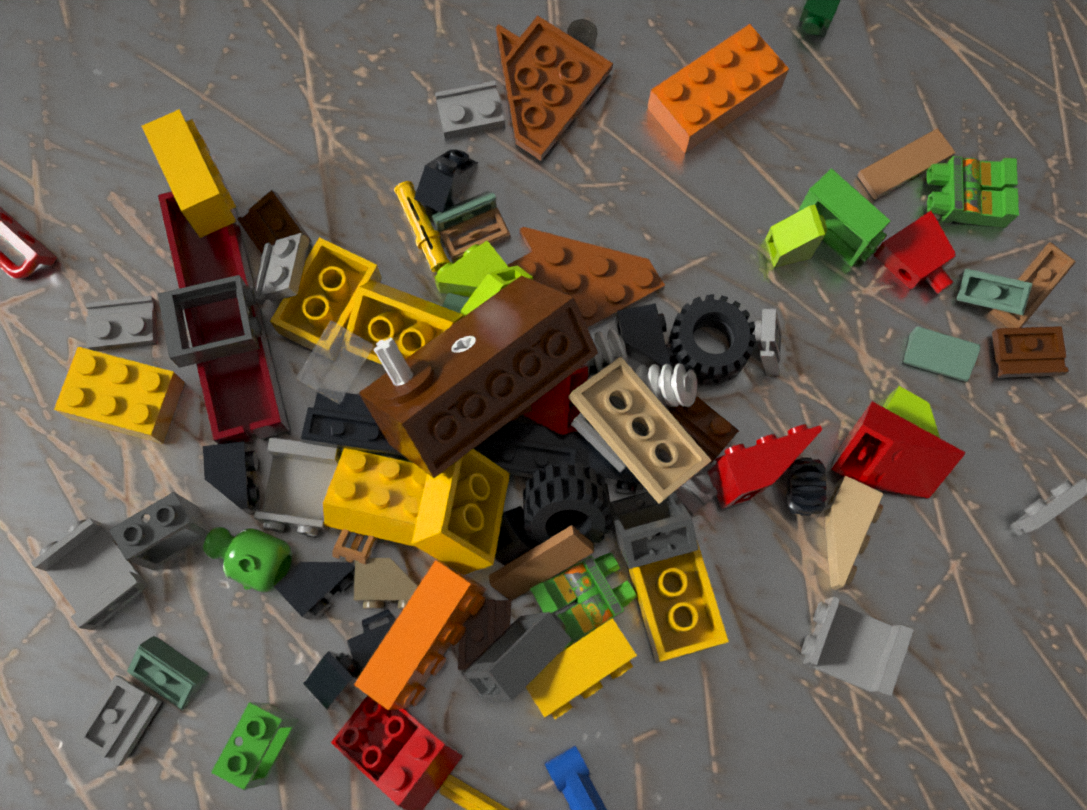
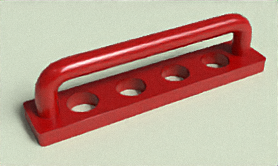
[0,207,57,279]

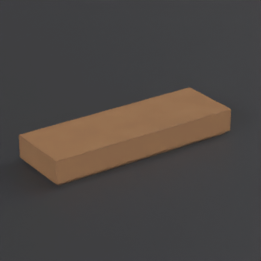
[857,128,956,201]
[990,242,1076,328]
[489,525,594,601]

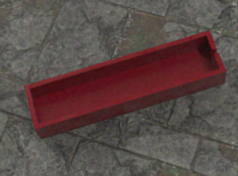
[158,181,289,444]

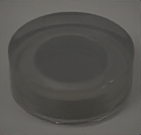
[567,19,598,49]

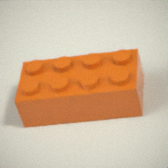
[647,24,789,154]
[354,560,487,710]

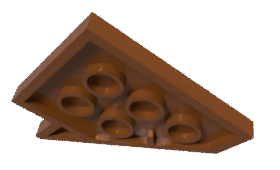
[496,15,613,161]
[507,227,665,330]

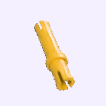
[394,181,450,273]

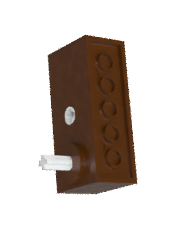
[359,275,598,478]

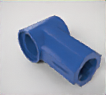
[544,746,607,810]

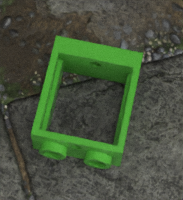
[798,168,891,267]
[211,702,299,790]

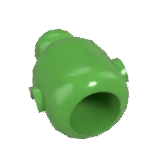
[203,527,293,593]

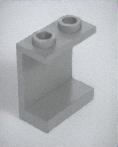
[254,437,342,536]
[31,518,148,630]
[801,596,914,697]

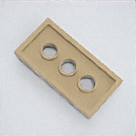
[568,357,711,504]

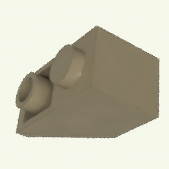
[354,558,418,610]

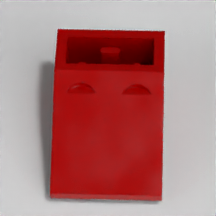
[831,401,965,498]
[707,424,822,509]
[331,695,463,810]

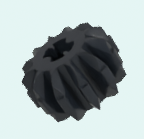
[786,457,827,516]

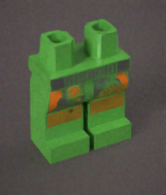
[927,156,1019,228]
[530,552,637,650]

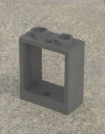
[158,275,263,368]
[109,492,211,570]
[610,492,699,569]
[461,612,572,701]

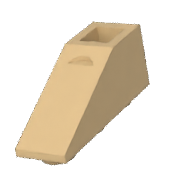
[824,476,884,590]

